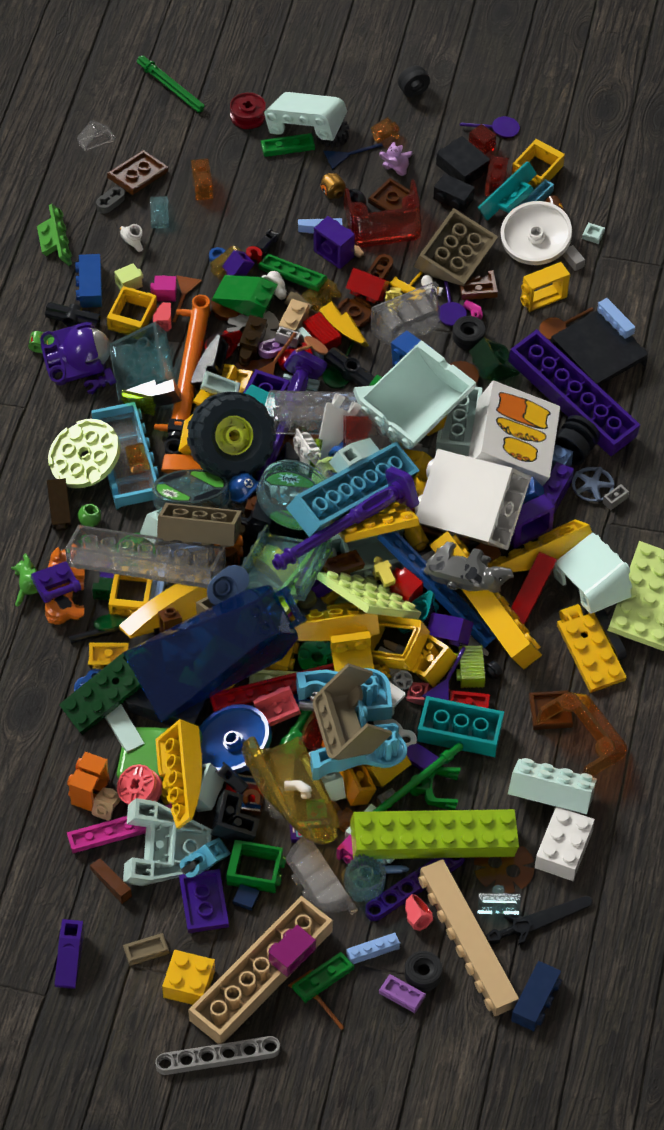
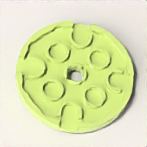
[48,419,121,488]

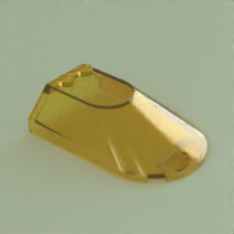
[242,737,339,845]

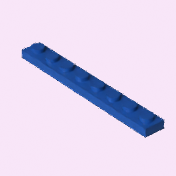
[377,531,497,648]

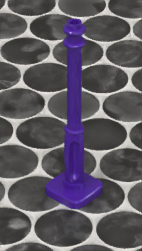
[255,349,327,494]
[272,466,419,570]

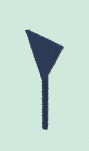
[323,143,383,170]

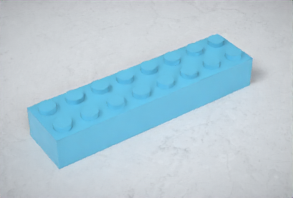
[286,441,420,537]

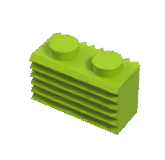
[455,645,485,688]

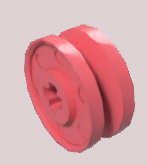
[117,764,162,804]

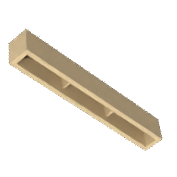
[418,859,519,1016]

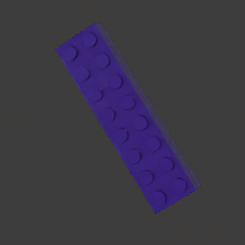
[508,329,640,457]

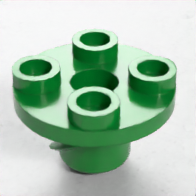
[298,641,333,670]

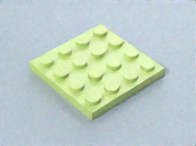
[316,571,421,619]

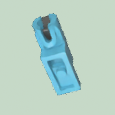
[179,838,231,878]

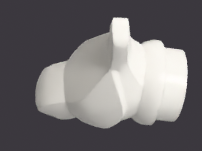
[120,224,143,252]
[262,271,288,300]

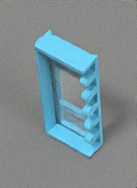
[91,402,161,509]

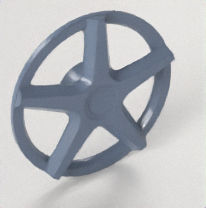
[572,467,614,502]

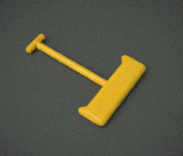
[389,271,426,300]

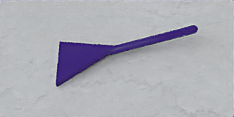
[422,647,466,700]

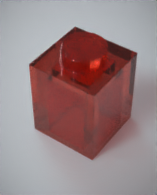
[469,124,496,154]

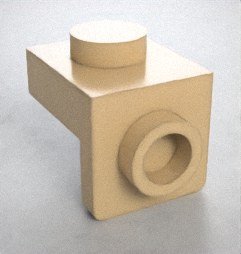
[92,787,121,821]

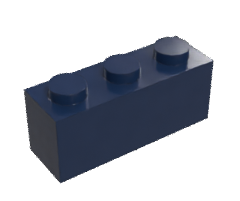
[511,961,563,1031]

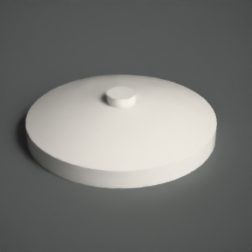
[501,201,572,265]

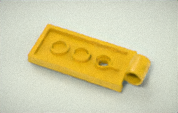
[557,604,627,693]

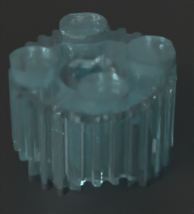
[344,854,386,902]

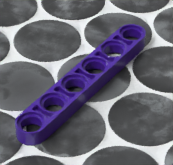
[365,858,465,921]

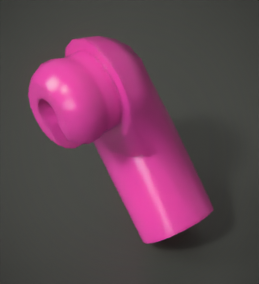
[463,300,483,320]

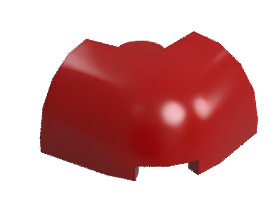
[389,567,424,603]

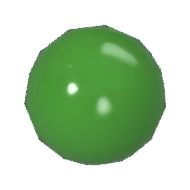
[78,504,101,527]

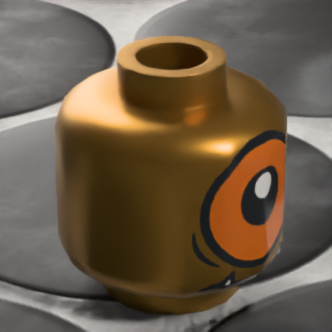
[320,173,346,199]

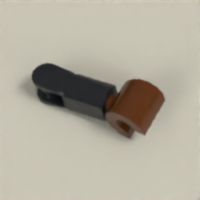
[215,762,263,806]

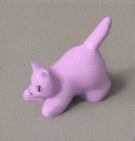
[379,142,413,176]

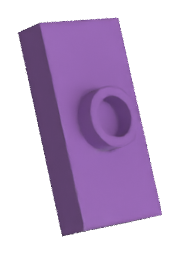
[379,974,426,1013]

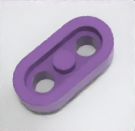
[258,338,292,359]

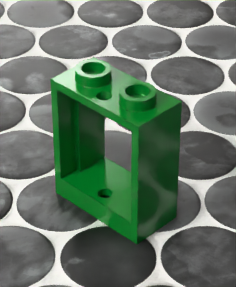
[226,840,286,893]

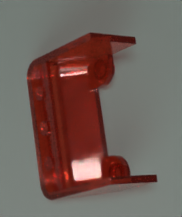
[344,179,422,247]

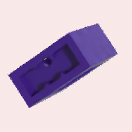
[510,494,555,549]

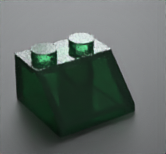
[469,338,520,382]

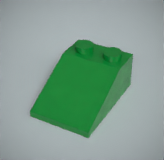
[212,275,278,318]

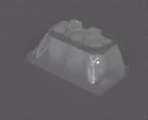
[371,281,441,346]
[286,833,358,915]

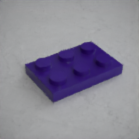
[179,869,229,933]

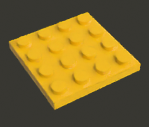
[338,501,420,543]

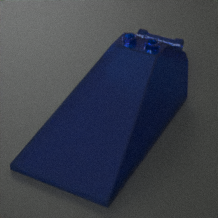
[123,585,307,722]

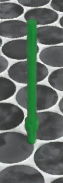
[373,742,463,811]

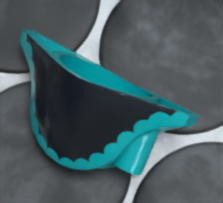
[398,590,439,634]

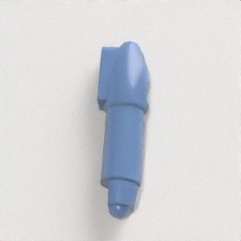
[370,865,409,876]

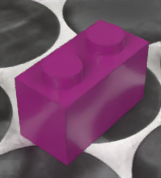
[268,925,316,977]

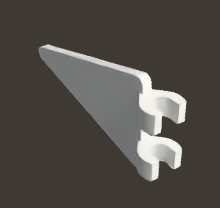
[312,393,361,470]

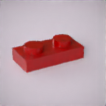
[449,690,490,708]

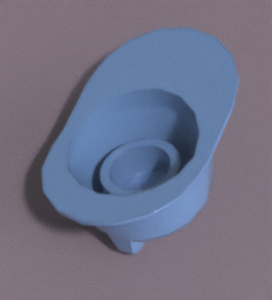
[207,565,249,607]

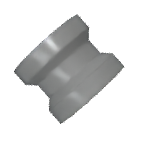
[389,670,413,690]

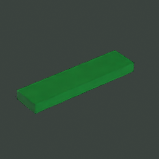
[258,254,327,292]

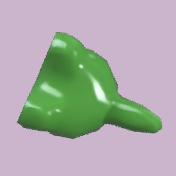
[11,553,39,607]

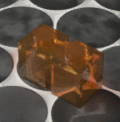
[191,158,213,200]

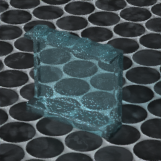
[241,525,332,601]

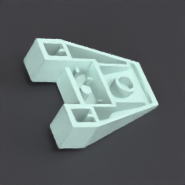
[123,798,212,886]

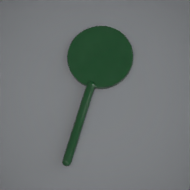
[323,341,355,389]
[94,614,127,631]

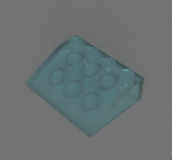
[110,322,176,403]

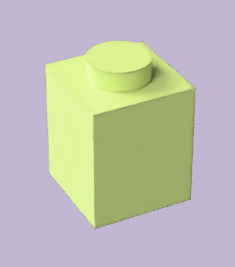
[114,263,144,291]

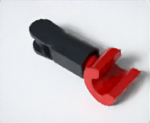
[246,228,280,264]

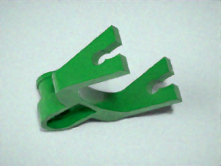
[410,767,461,810]

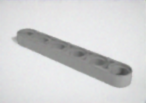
[155,1036,280,1075]

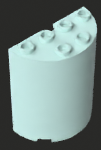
[359,340,476,449]

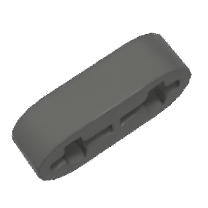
[96,186,125,214]

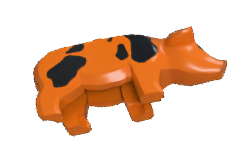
[45,544,85,625]

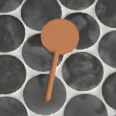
[295,336,328,355]

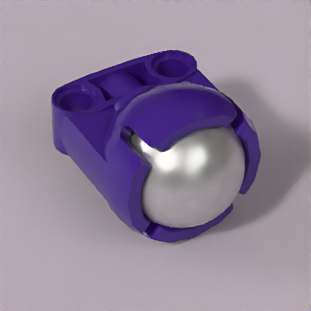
[40,322,110,386]

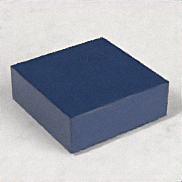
[233,884,260,911]

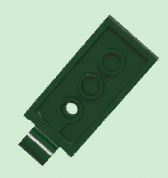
[59,653,154,735]

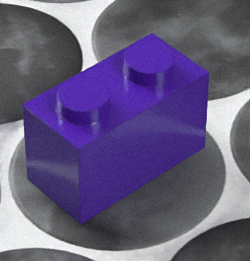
[427,613,474,647]

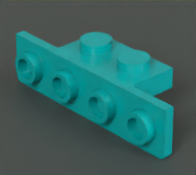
[478,161,537,221]

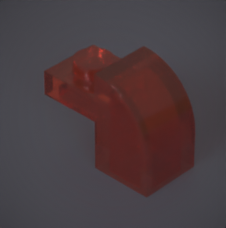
[299,711,323,751]

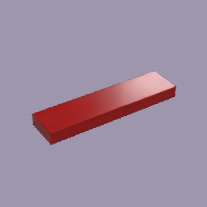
[511,552,557,625]

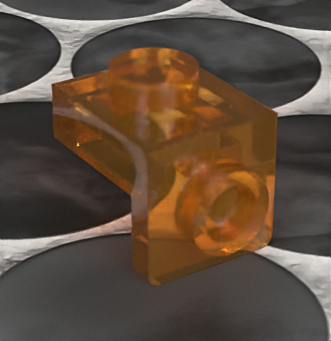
[370,117,400,143]
[125,443,150,473]

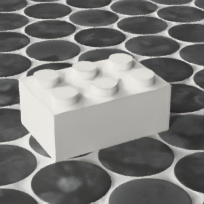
[535,807,595,881]

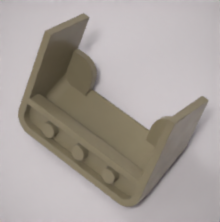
[313,663,392,760]

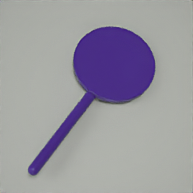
[460,116,520,138]
[438,281,467,326]

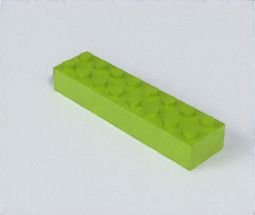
[350,809,519,860]

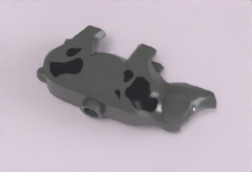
[424,541,514,593]

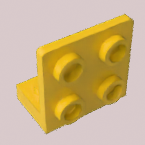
[330,631,374,672]

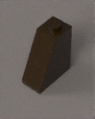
[47,478,71,530]

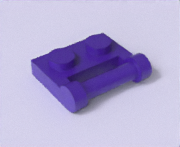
[31,561,81,603]

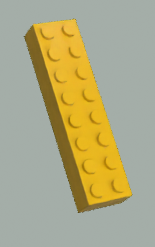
[430,531,542,669]

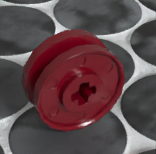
[230,93,266,129]

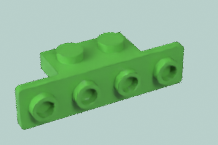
[37,204,72,266]

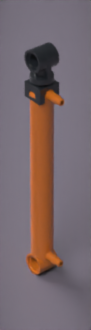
[154,295,210,455]

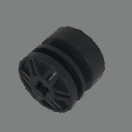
[554,415,600,465]

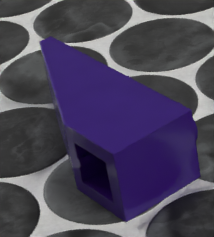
[55,919,85,989]

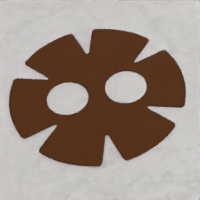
[474,846,535,893]

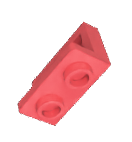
[253,686,301,727]

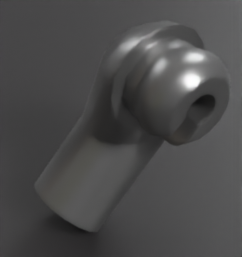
[299,691,318,712]

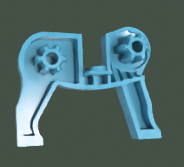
[296,668,407,780]

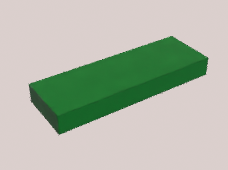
[261,133,315,157]
[292,952,354,1003]

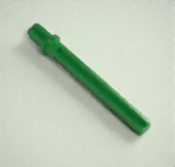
[136,55,205,113]

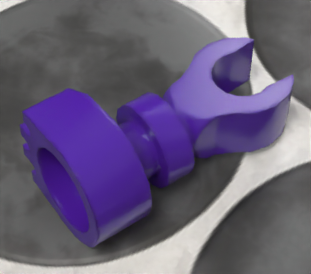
[84,367,117,394]

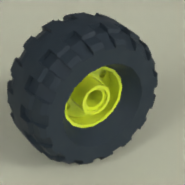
[187,392,276,479]

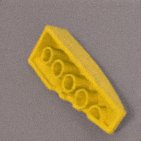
[488,519,592,572]
[119,565,222,639]
[258,602,380,641]
[155,719,202,829]

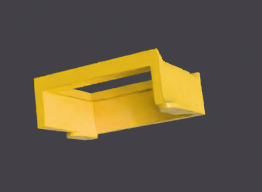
[371,615,430,673]

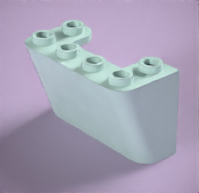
[264,92,347,141]
[553,533,632,614]

